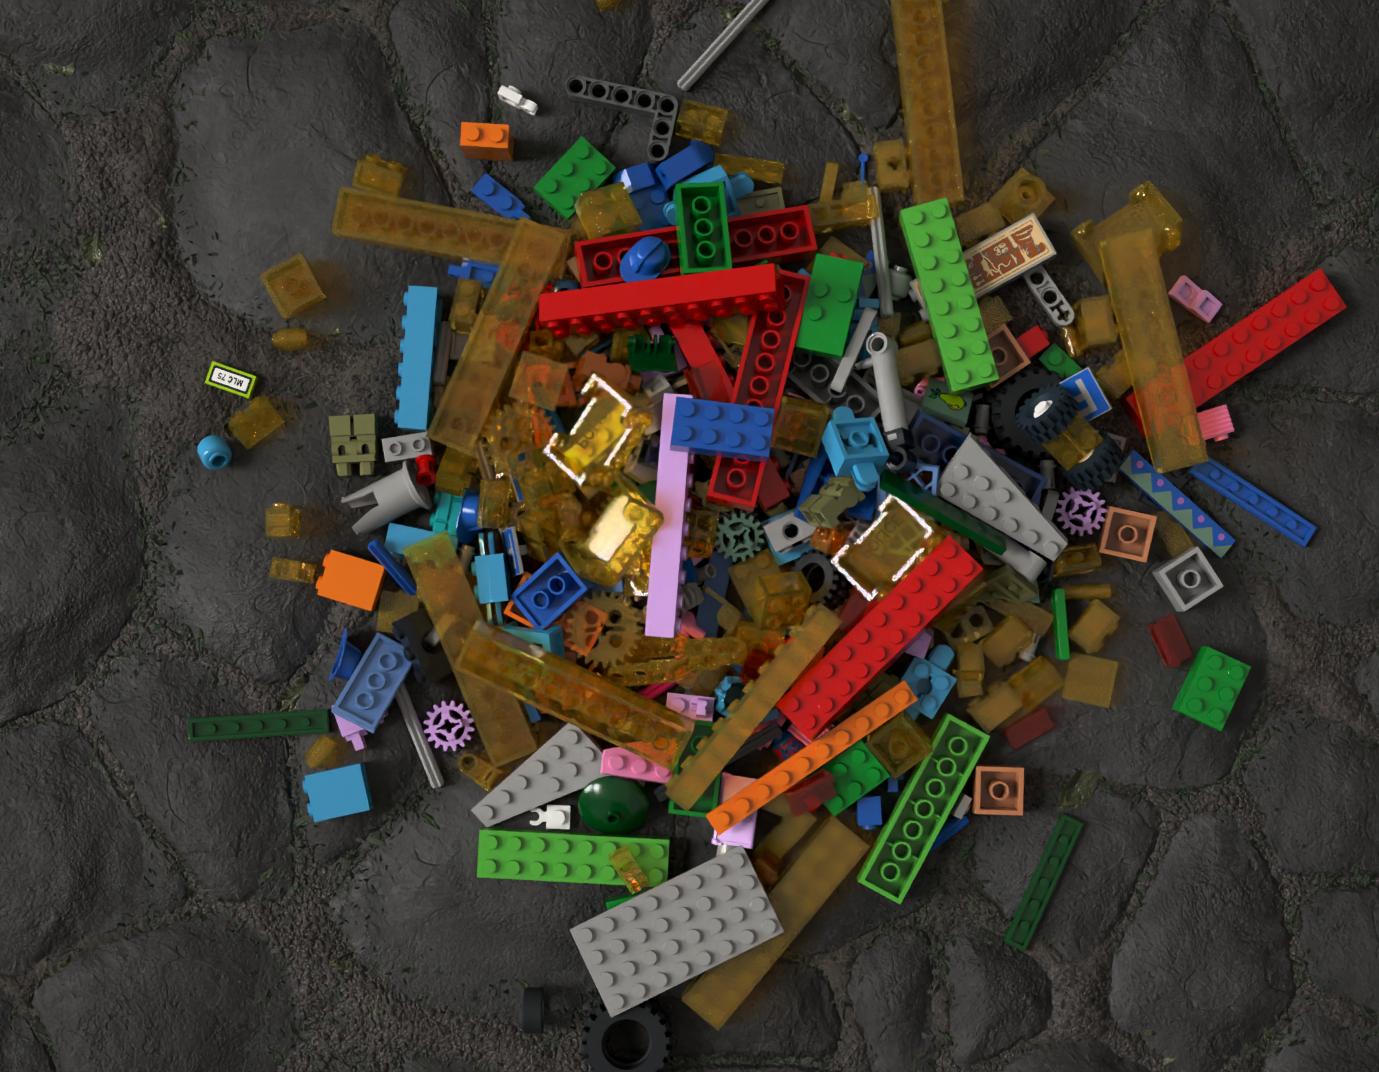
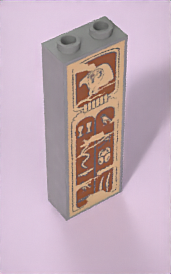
[908,213,1057,323]

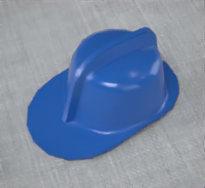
[620,236,671,283]
[456,488,493,544]
[329,627,362,682]

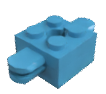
[663,165,754,225]
[821,406,889,492]
[471,531,512,627]
[892,645,957,728]

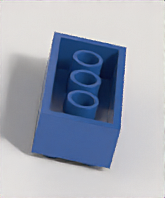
[670,397,775,463]

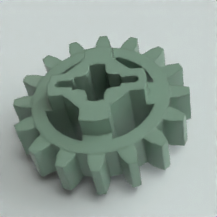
[712,510,764,562]

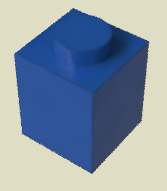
[855,794,882,830]

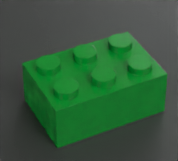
[534,136,617,224]
[1172,646,1251,731]
[805,736,892,817]

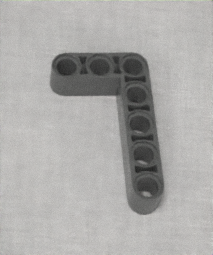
[565,75,678,166]

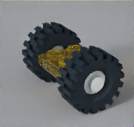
[1015,383,1123,492]

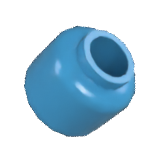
[197,435,232,470]

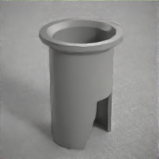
[341,460,433,537]

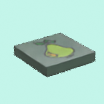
[920,377,974,428]

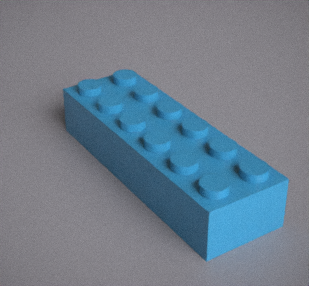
[394,285,443,433]

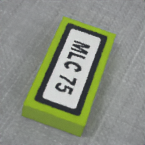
[205,361,258,399]

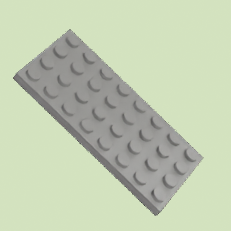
[569,845,784,1018]

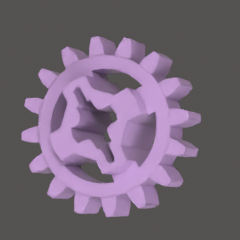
[1054,487,1107,536]
[424,700,475,751]

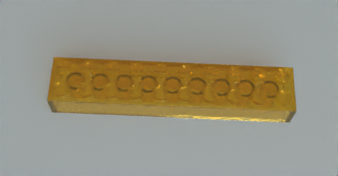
[890,0,964,207]
[331,186,573,280]
[426,216,567,456]
[1097,228,1209,473]
[402,529,538,768]
[665,603,843,812]
[453,618,696,772]
[682,813,870,1031]

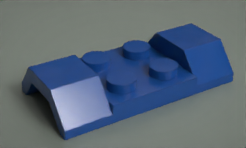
[611,162,676,233]

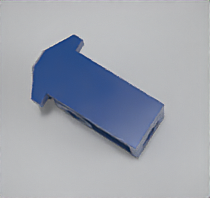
[654,139,714,191]

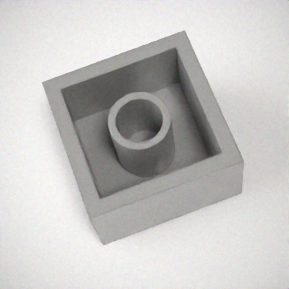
[1152,546,1223,612]

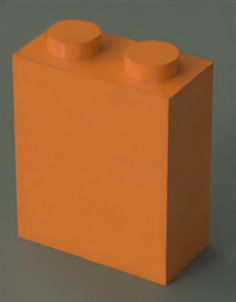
[460,122,514,161]
[316,550,387,611]

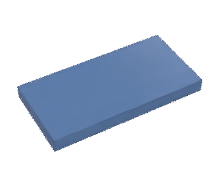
[331,632,413,734]

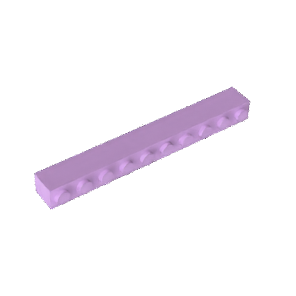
[645,393,696,638]

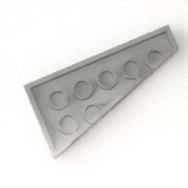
[931,433,1068,561]
[471,718,610,827]

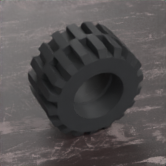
[789,549,854,611]

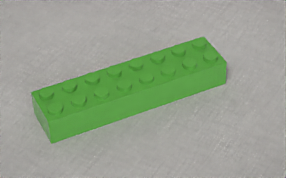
[899,197,999,396]
[856,712,990,905]
[477,826,670,887]

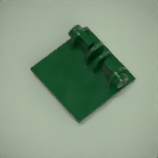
[626,334,678,373]

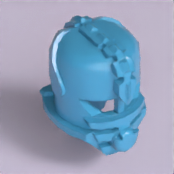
[714,676,761,719]

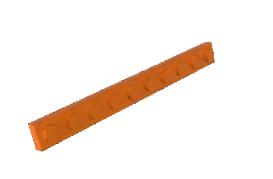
[705,680,918,835]

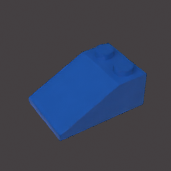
[509,548,599,630]

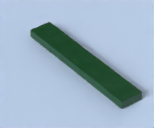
[880,469,1007,556]
[187,709,331,742]
[1003,813,1084,952]

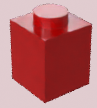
[1015,325,1050,359]

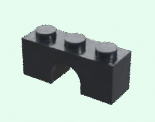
[392,608,454,686]

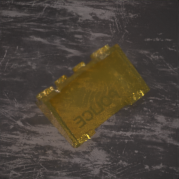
[1070,180,1183,289]
[543,373,654,488]
[557,468,664,587]
[830,495,946,602]

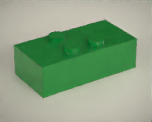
[673,182,732,275]
[795,253,864,361]
[668,718,726,818]

